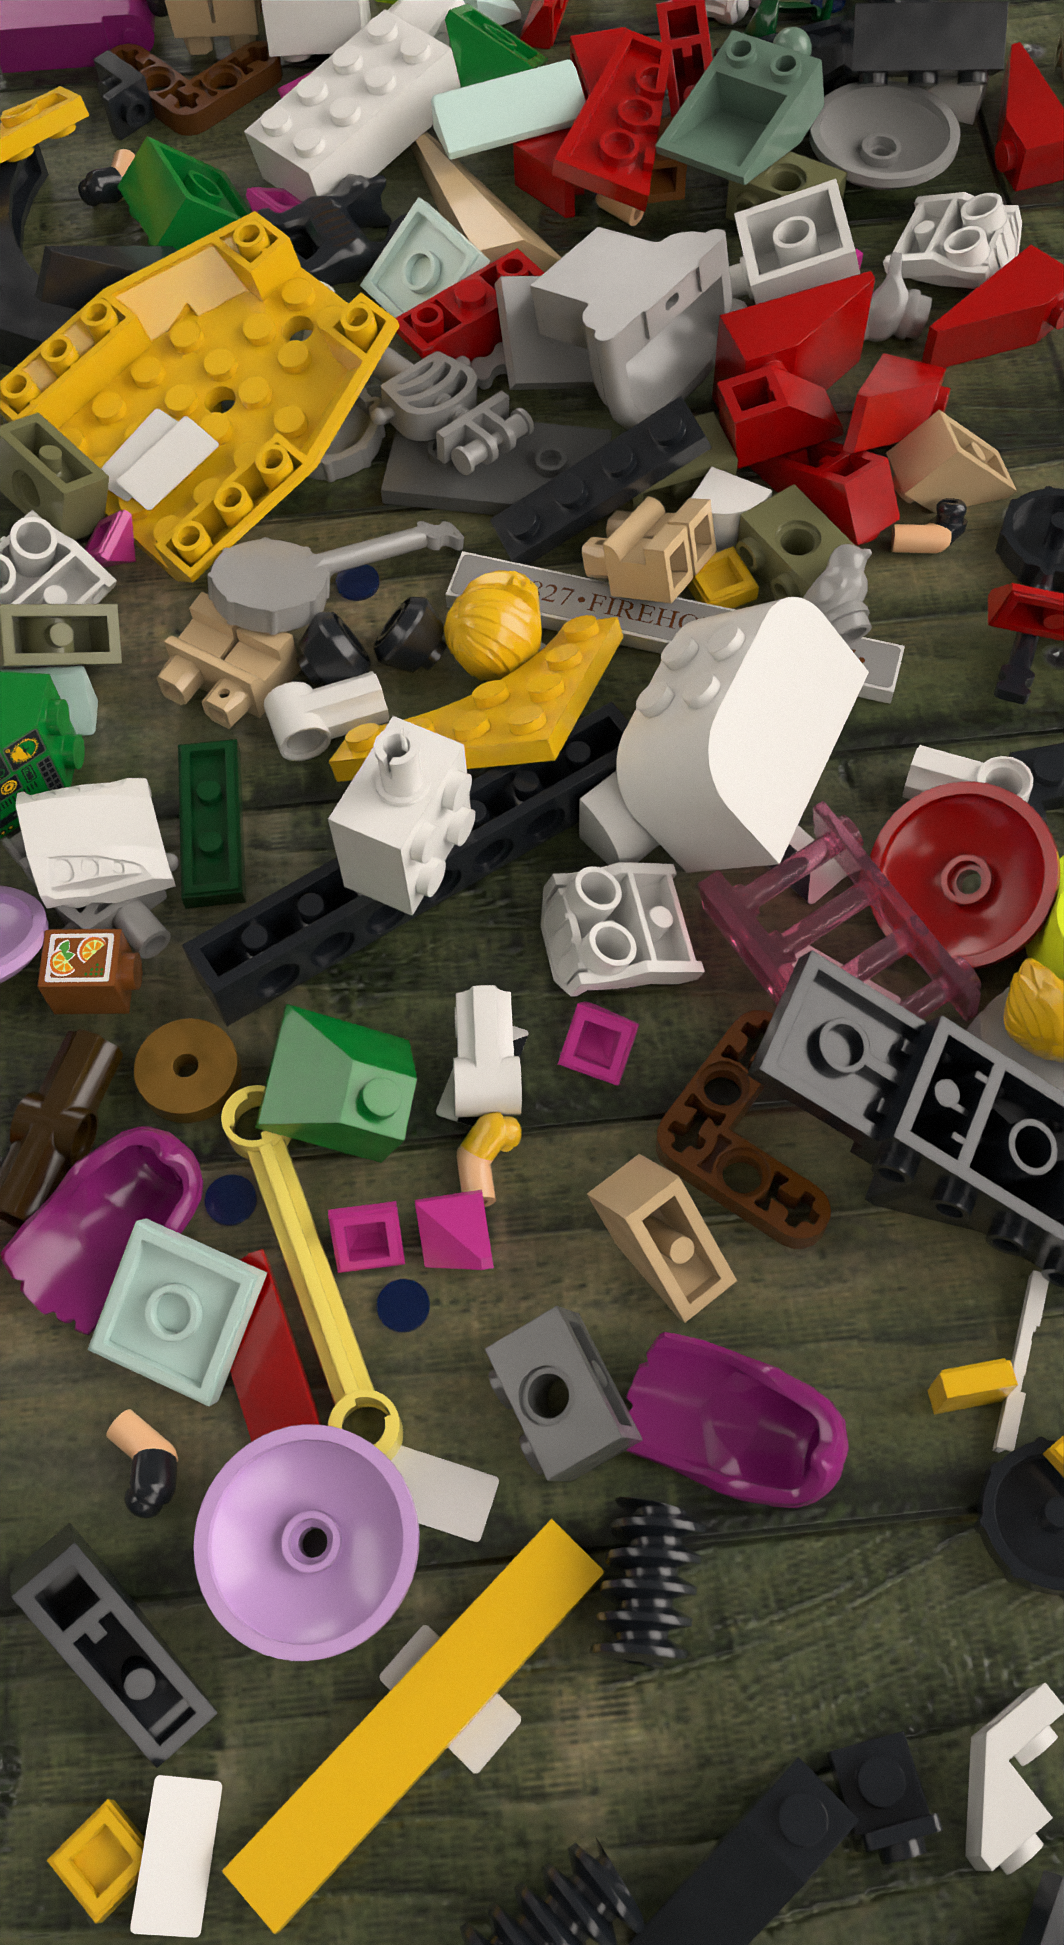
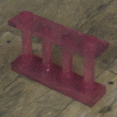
[698,801,981,1022]

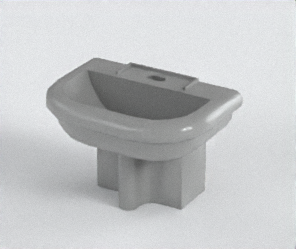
[530,227,732,430]

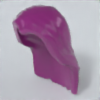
[1,1126,204,1335]
[625,1332,849,1508]

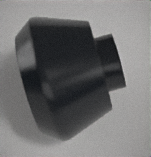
[373,597,447,673]
[296,612,371,686]

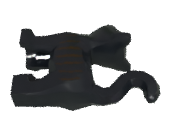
[258,174,407,286]

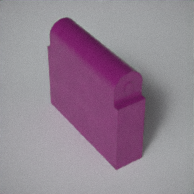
[0,0,155,73]

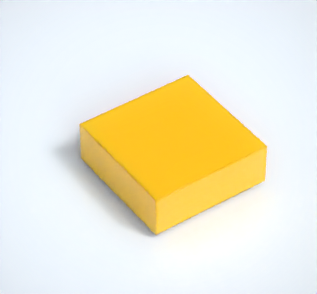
[687,546,759,609]
[927,1358,1018,1415]
[47,1799,145,1923]

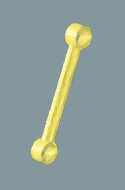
[221,1085,403,1461]

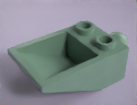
[655,27,824,185]

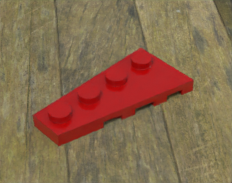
[551,29,672,212]

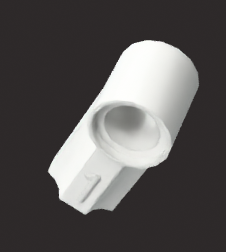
[264,671,390,761]
[903,745,1033,803]
[453,985,522,1117]

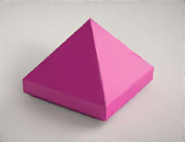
[85,509,136,568]
[328,1201,405,1273]

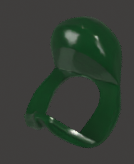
[743,0,834,38]

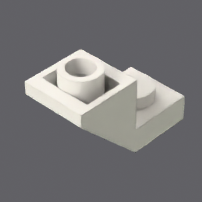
[965,1683,1064,1875]

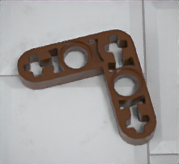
[110,40,283,136]
[656,1010,831,1249]

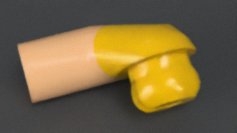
[456,1112,522,1207]

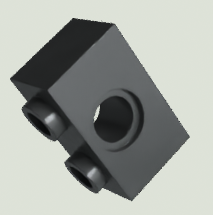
[485,1306,643,1482]

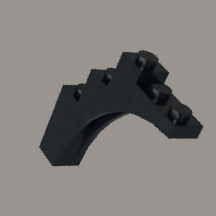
[0,143,79,368]

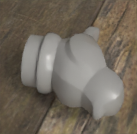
[864,252,932,342]
[803,544,872,645]

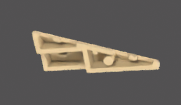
[410,131,562,272]

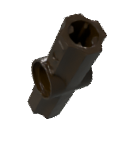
[0,1029,123,1228]

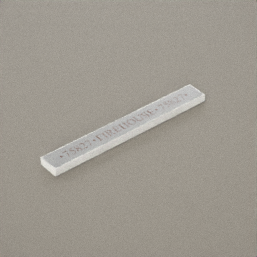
[446,551,905,704]

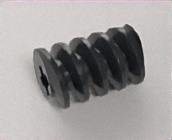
[589,1496,707,1669]
[460,1836,645,1945]

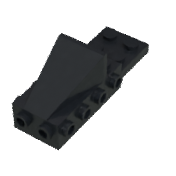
[747,950,1064,1288]

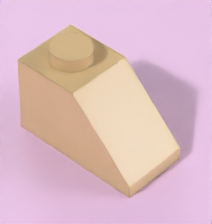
[886,410,1017,513]
[587,1154,737,1323]

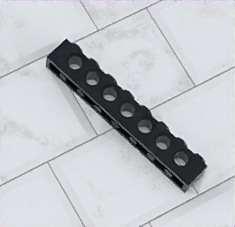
[182,701,629,1027]

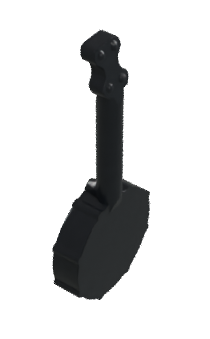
[994,486,1064,705]
[974,1436,1064,1599]

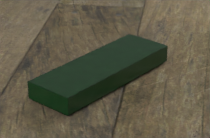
[178,739,246,909]

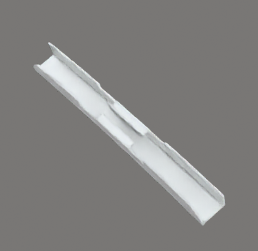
[992,1270,1049,1453]

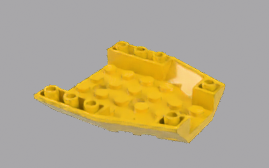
[0,211,399,583]

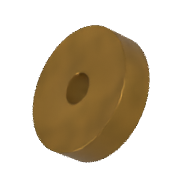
[134,1018,242,1123]

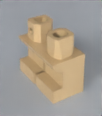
[165,0,260,55]
[582,496,717,604]
[157,592,301,729]

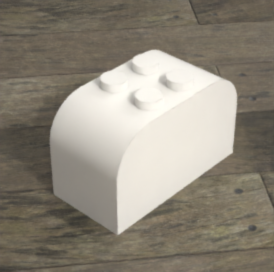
[616,597,869,873]

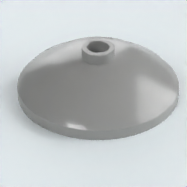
[809,80,961,190]

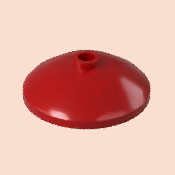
[867,781,1060,971]

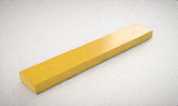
[222,1519,605,1934]

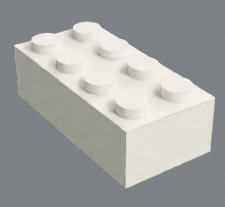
[244,9,461,202]

